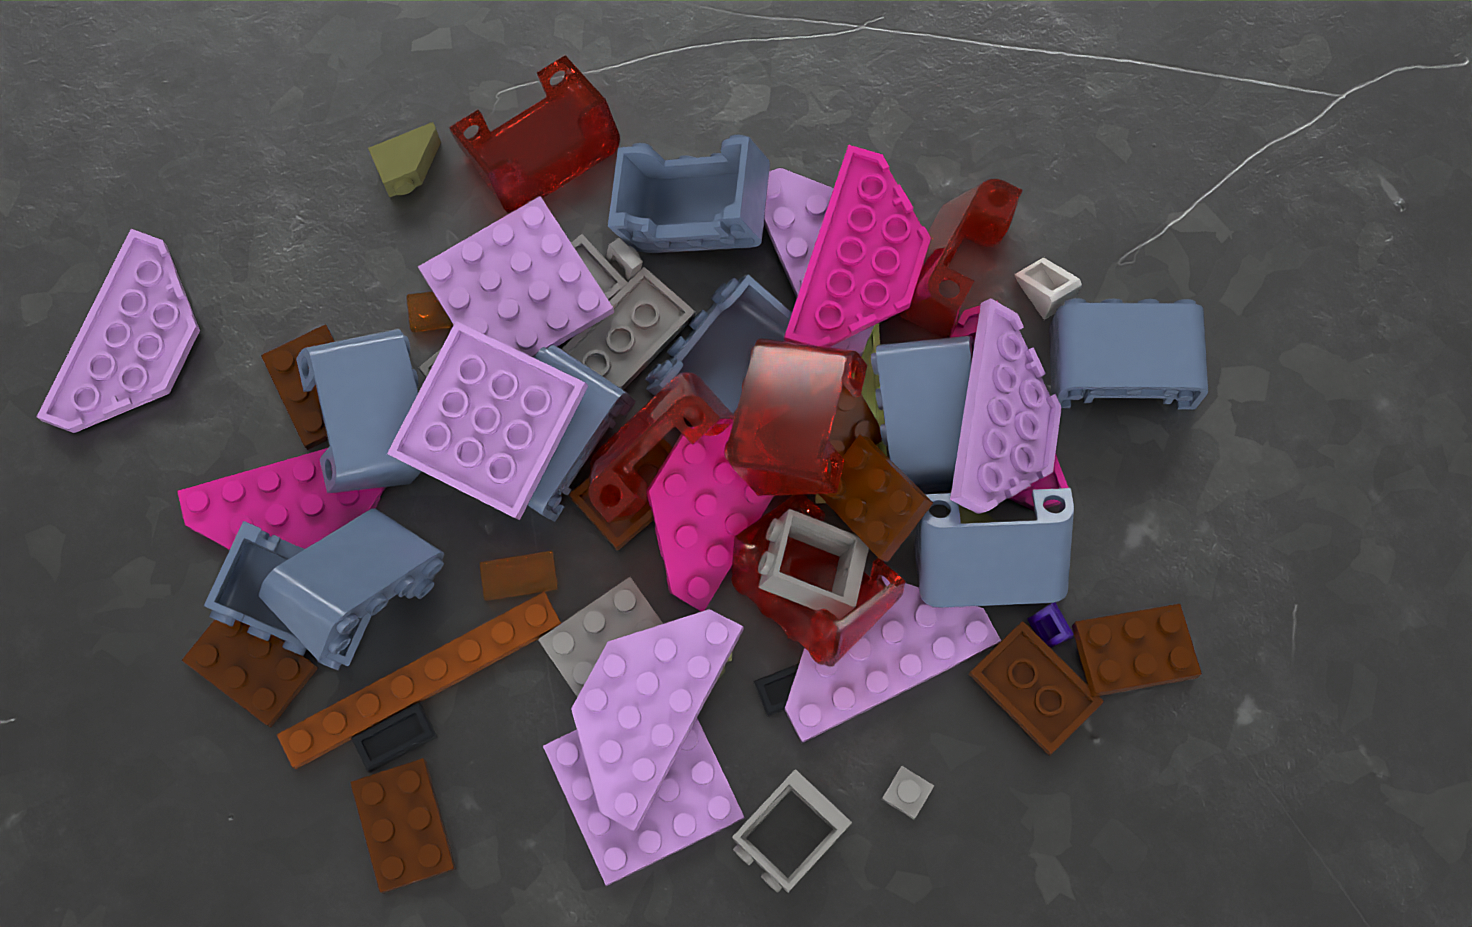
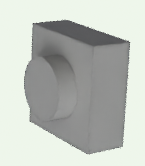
[605,238,643,282]
[881,766,934,819]

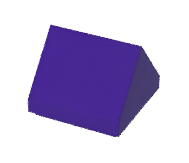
[1027,602,1074,649]

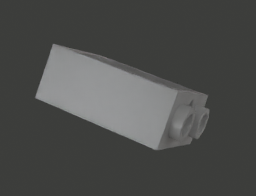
[758,509,869,619]
[732,769,852,893]

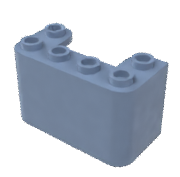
[608,135,770,253]
[1049,298,1208,410]
[528,345,636,522]
[204,521,371,670]

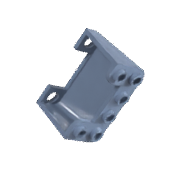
[645,275,800,426]
[296,329,422,493]
[871,336,975,494]
[914,488,1074,608]
[258,508,444,661]

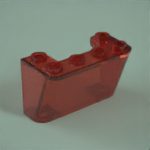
[449,55,620,213]
[898,179,1023,338]
[724,338,868,496]
[589,372,737,523]
[731,492,905,667]

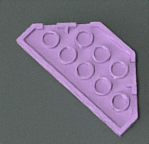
[764,168,875,370]
[37,229,200,433]
[950,298,1062,514]
[785,576,1001,743]
[571,609,744,832]

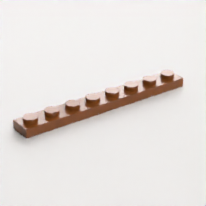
[277,591,561,769]

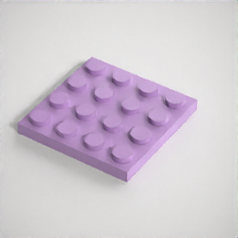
[418,196,614,358]
[387,321,589,520]
[543,718,745,886]

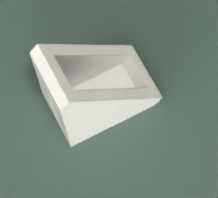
[1014,257,1082,320]

